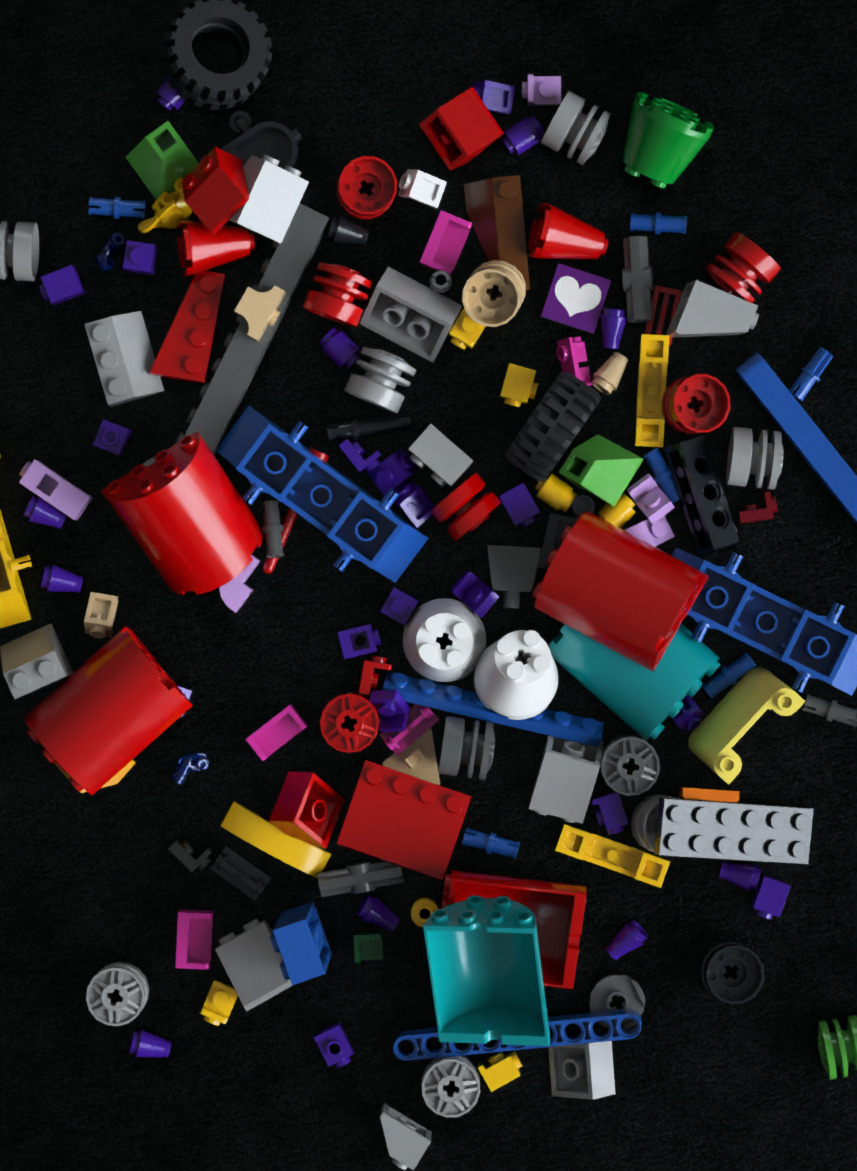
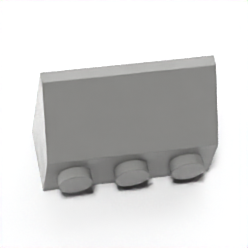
[359,267,462,362]
[84,311,165,407]

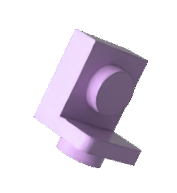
[522,74,561,106]
[627,474,675,524]

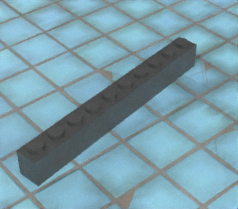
[175,203,330,456]

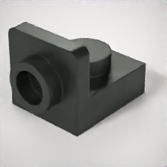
[168,839,212,872]

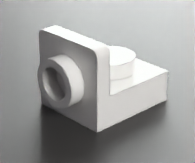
[398,169,447,208]

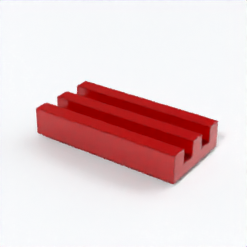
[644,285,682,346]

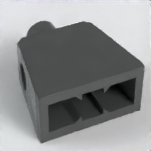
[487,545,541,608]

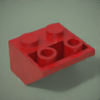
[419,87,504,170]

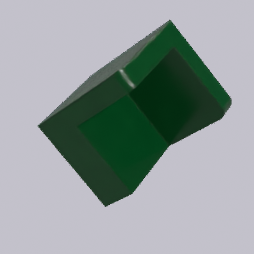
[353,930,384,963]

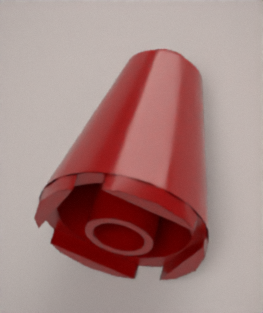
[528,203,608,259]
[177,220,255,276]

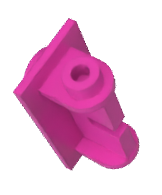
[556,337,592,386]
[380,704,440,756]

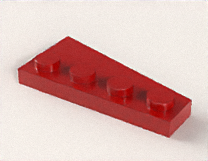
[149,271,225,384]

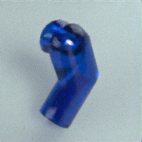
[95,233,125,271]
[171,752,209,785]

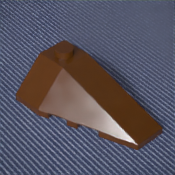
[464,175,530,290]

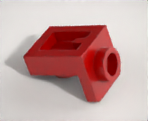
[359,655,392,695]

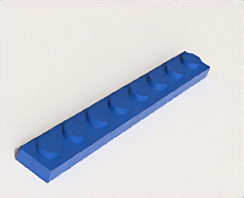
[383,671,604,747]

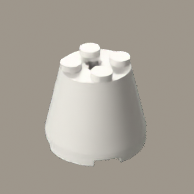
[403,598,486,682]
[474,630,558,720]

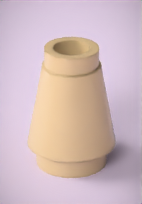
[591,352,628,395]

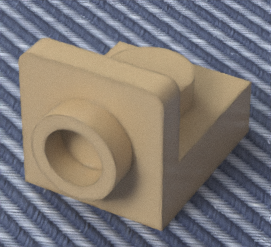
[84,592,118,639]

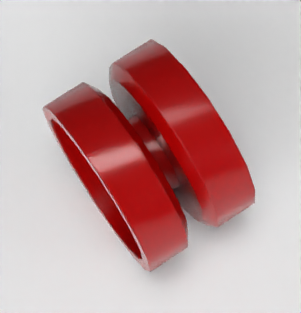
[430,472,502,542]

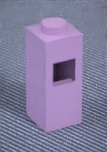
[19,459,93,521]

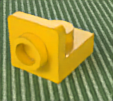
[448,308,486,350]
[200,979,238,1026]

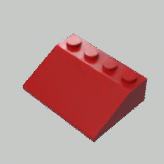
[337,760,472,881]

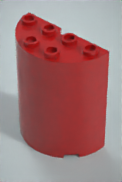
[101,431,263,595]
[532,511,709,672]
[25,626,193,795]
[441,870,587,989]

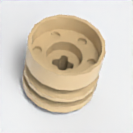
[462,260,526,327]

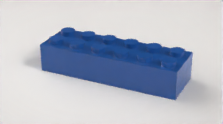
[270,901,332,986]

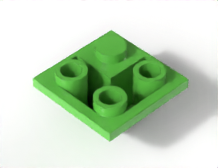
[126,121,199,200]
[559,434,643,507]

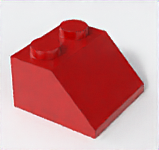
[181,147,250,234]
[269,772,345,849]

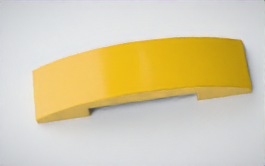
[635,334,670,447]
[221,802,331,878]
[555,824,670,888]

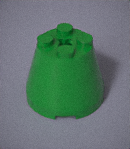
[622,92,714,188]

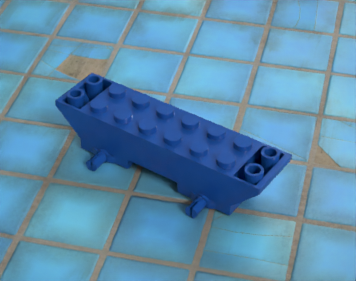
[216,405,428,583]
[672,548,857,696]

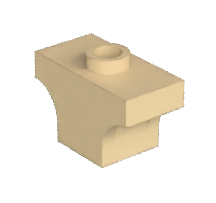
[234,285,286,342]

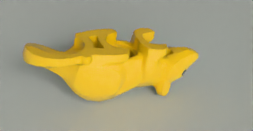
[138,177,192,233]

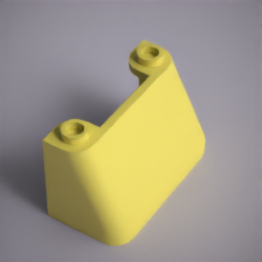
[688,667,805,785]

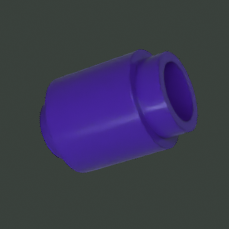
[156,75,185,111]
[502,116,545,156]
[319,328,360,369]

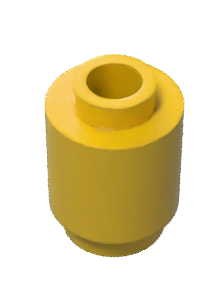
[535,474,578,513]
[598,493,636,528]
[411,897,439,927]

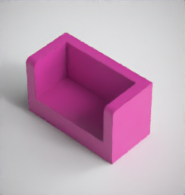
[420,210,472,276]
[246,704,308,761]
[175,909,214,970]

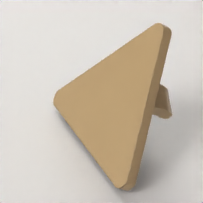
[383,728,440,785]

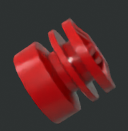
[336,156,397,220]
[705,232,781,303]
[303,262,373,328]
[661,374,730,434]
[320,692,380,753]

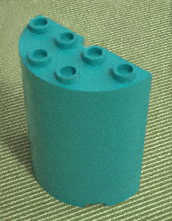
[548,624,721,741]
[423,895,550,1046]

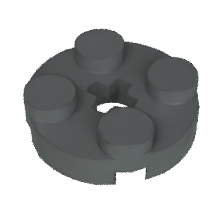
[589,974,645,1029]

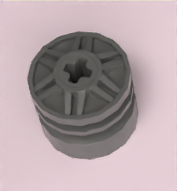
[438,716,496,780]
[600,735,660,796]

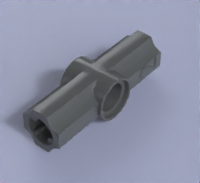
[622,236,653,323]
[317,861,404,897]

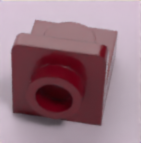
[737,491,778,524]

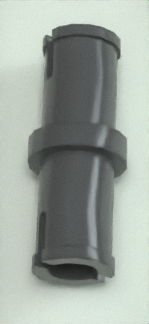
[430,271,452,293]
[261,500,284,558]
[802,694,857,728]

